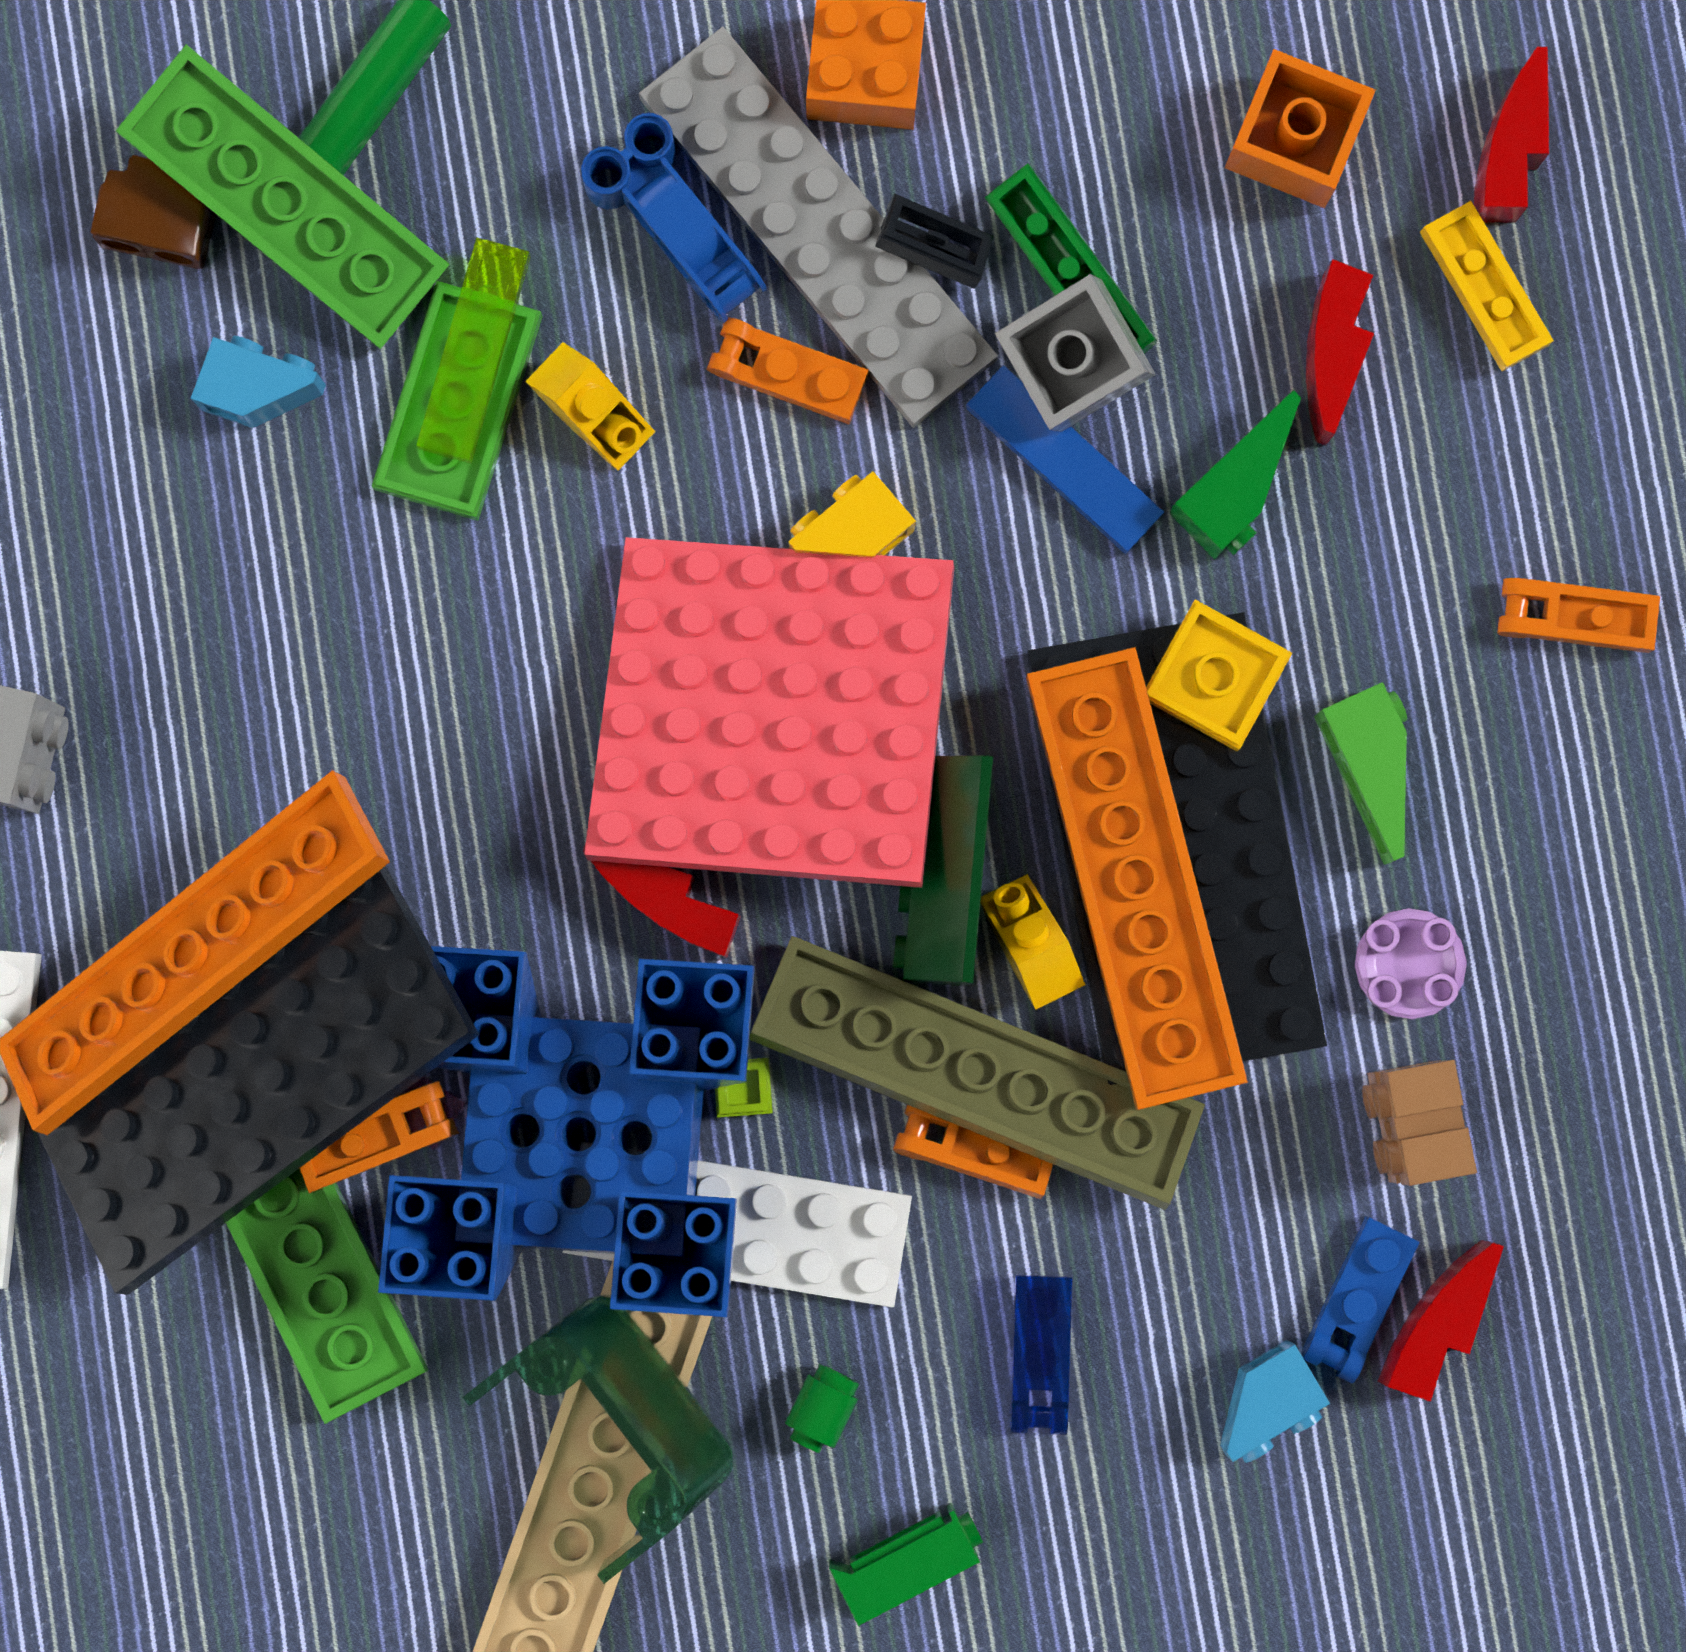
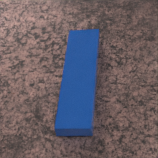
[966,365,1164,555]

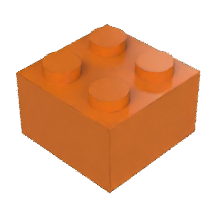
[806,0,926,130]
[1224,49,1376,208]

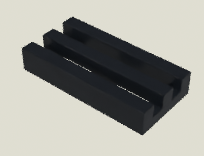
[875,194,994,289]

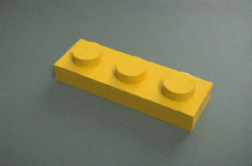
[1420,201,1554,372]

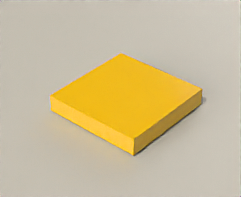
[1146,599,1292,751]

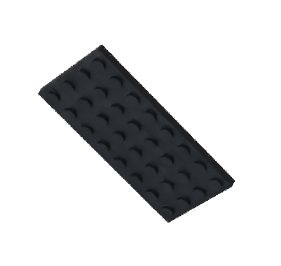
[1027,612,1327,1085]
[38,866,480,1295]

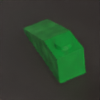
[1169,390,1301,560]

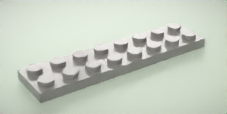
[639,26,998,428]

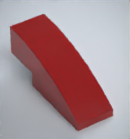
[1474,47,1549,223]
[1306,259,1374,446]
[583,843,741,958]
[1377,1240,1504,1402]

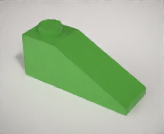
[1314,682,1407,865]

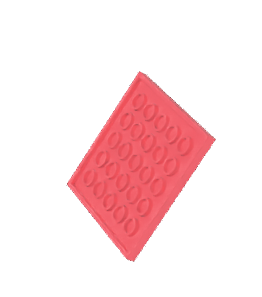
[584,537,954,888]

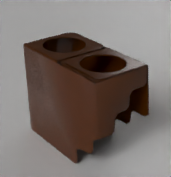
[90,155,216,269]

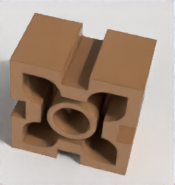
[1362,1060,1477,1186]

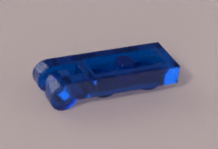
[1010,1274,1072,1435]

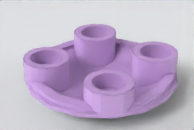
[1354,908,1467,1019]

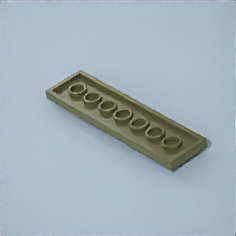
[749,936,1205,1210]

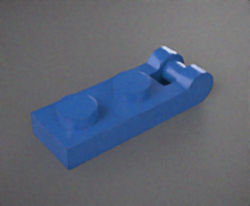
[1301,1216,1420,1384]

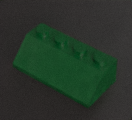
[893,755,993,987]

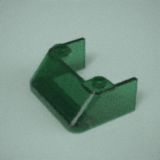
[462,1295,734,1584]

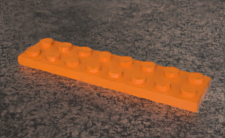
[1026,647,1248,1110]
[0,770,390,1135]

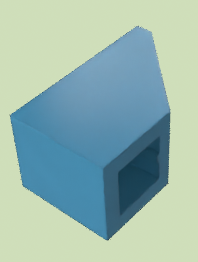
[190,336,326,428]
[1220,1340,1330,1463]

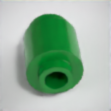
[784,1364,859,1453]

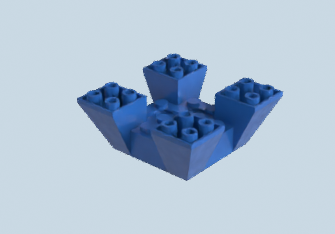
[378,946,755,1317]

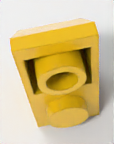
[525,342,655,471]
[788,471,916,558]
[980,874,1085,1010]

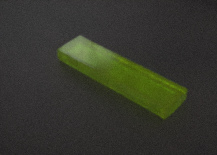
[416,237,531,464]

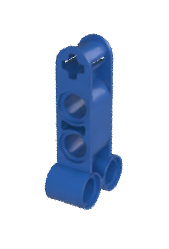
[581,113,767,324]

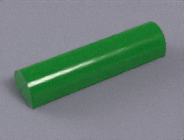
[298,0,451,175]
[984,163,1157,354]

